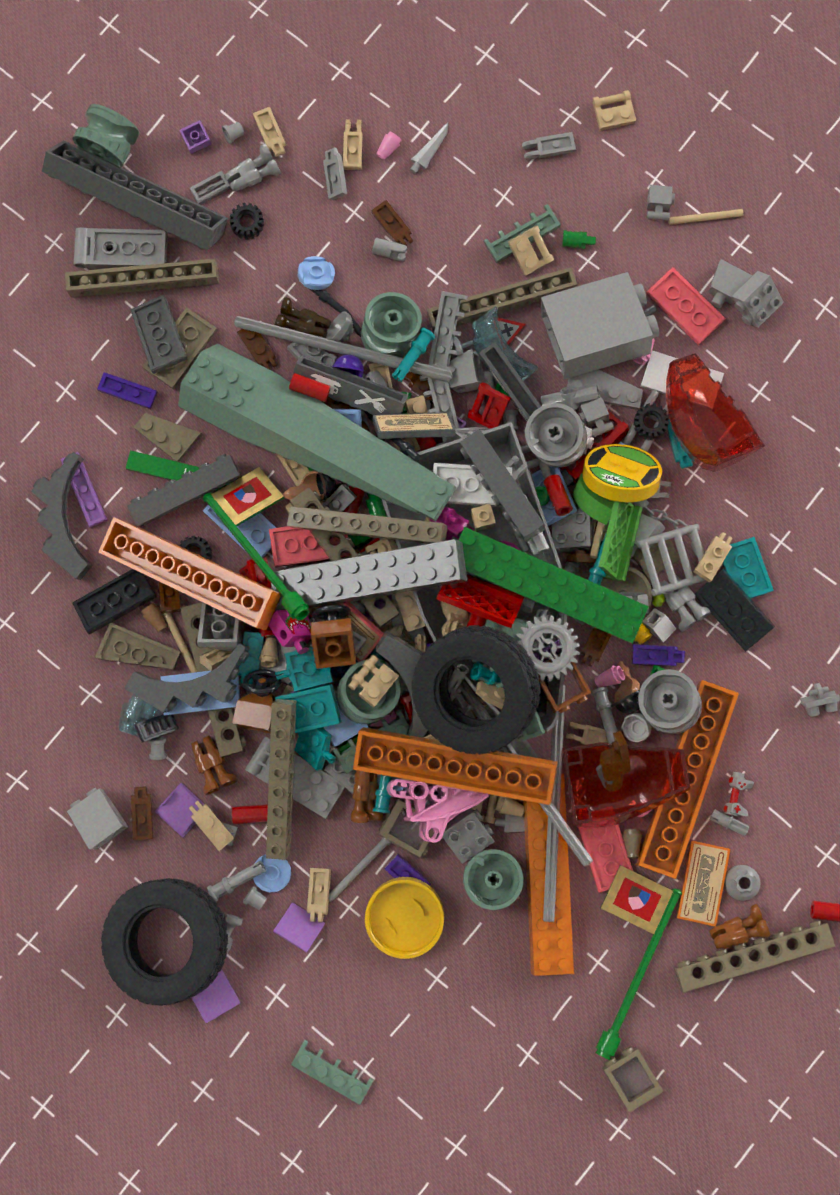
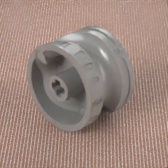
[525,403,588,467]
[638,669,702,734]

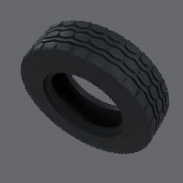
[412,625,540,754]
[101,878,228,1006]

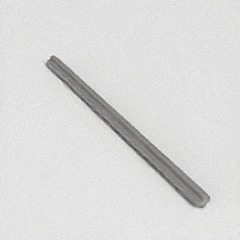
[234,316,452,382]
[451,671,593,866]
[543,685,565,922]

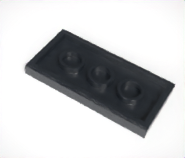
[72,569,156,635]
[695,569,775,652]

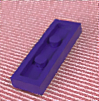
[97,372,158,410]

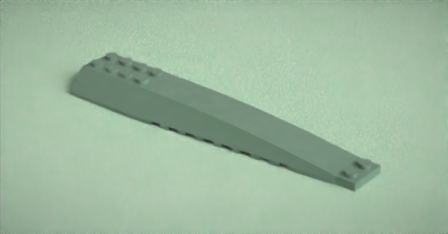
[178,344,456,521]

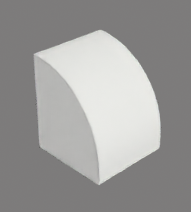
[642,608,676,643]

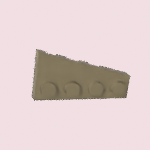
[95,623,181,670]

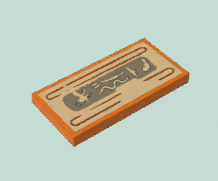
[676,841,731,927]

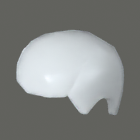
[621,713,651,743]

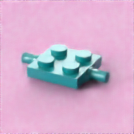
[275,646,333,692]
[294,727,336,770]

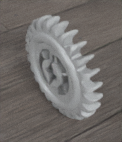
[516,615,580,682]

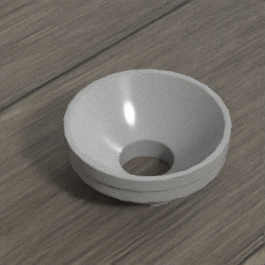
[326,311,354,342]
[724,865,760,901]

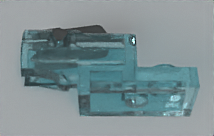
[118,694,157,736]

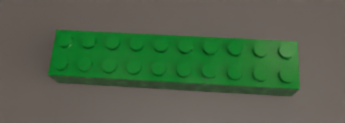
[458,527,649,644]

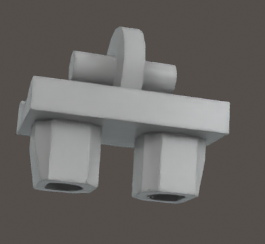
[800,683,840,717]

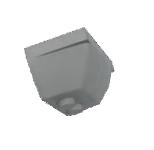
[197,602,245,651]

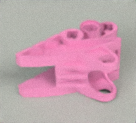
[387,779,489,843]

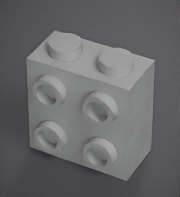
[732,271,784,328]
[552,507,594,553]
[442,807,495,864]

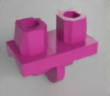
[430,507,470,539]

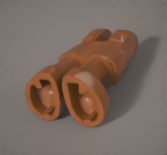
[191,735,238,795]
[351,770,383,823]
[709,904,770,949]

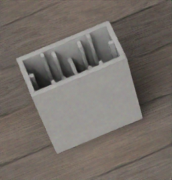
[541,272,659,379]

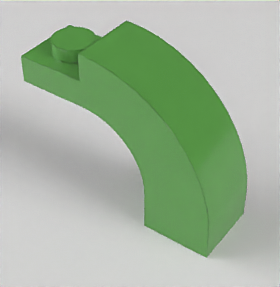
[573,473,614,525]

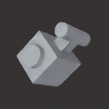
[647,185,675,220]
[579,397,614,437]

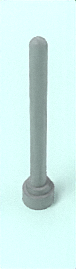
[329,830,399,902]

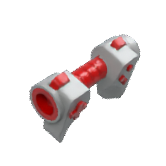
[724,772,754,817]

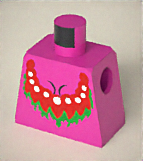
[269,610,311,654]

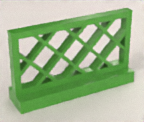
[598,501,642,582]

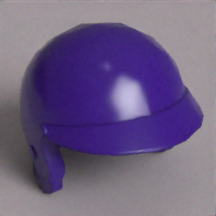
[332,354,364,378]

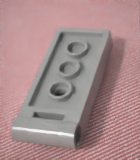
[73,227,168,269]
[245,736,345,819]

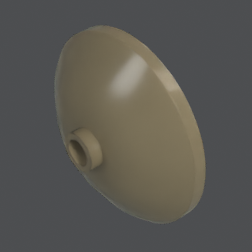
[601,567,652,607]

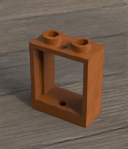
[538,655,591,714]

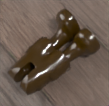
[275,297,332,338]

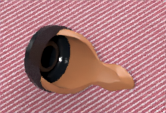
[283,470,336,501]
[611,661,640,714]

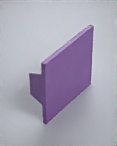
[155,783,205,837]
[273,902,325,953]
[191,969,240,1023]

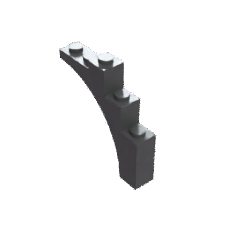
[31,452,93,580]
[376,630,429,738]
[124,643,250,713]

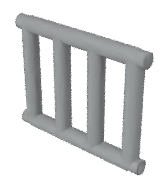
[637,524,706,596]

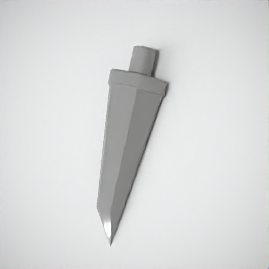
[410,123,448,174]
[495,814,525,833]

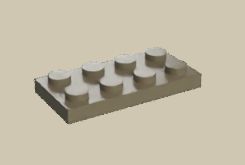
[142,307,217,390]

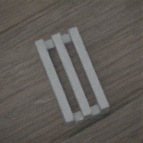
[190,171,231,205]

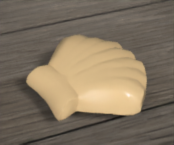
[442,612,465,636]

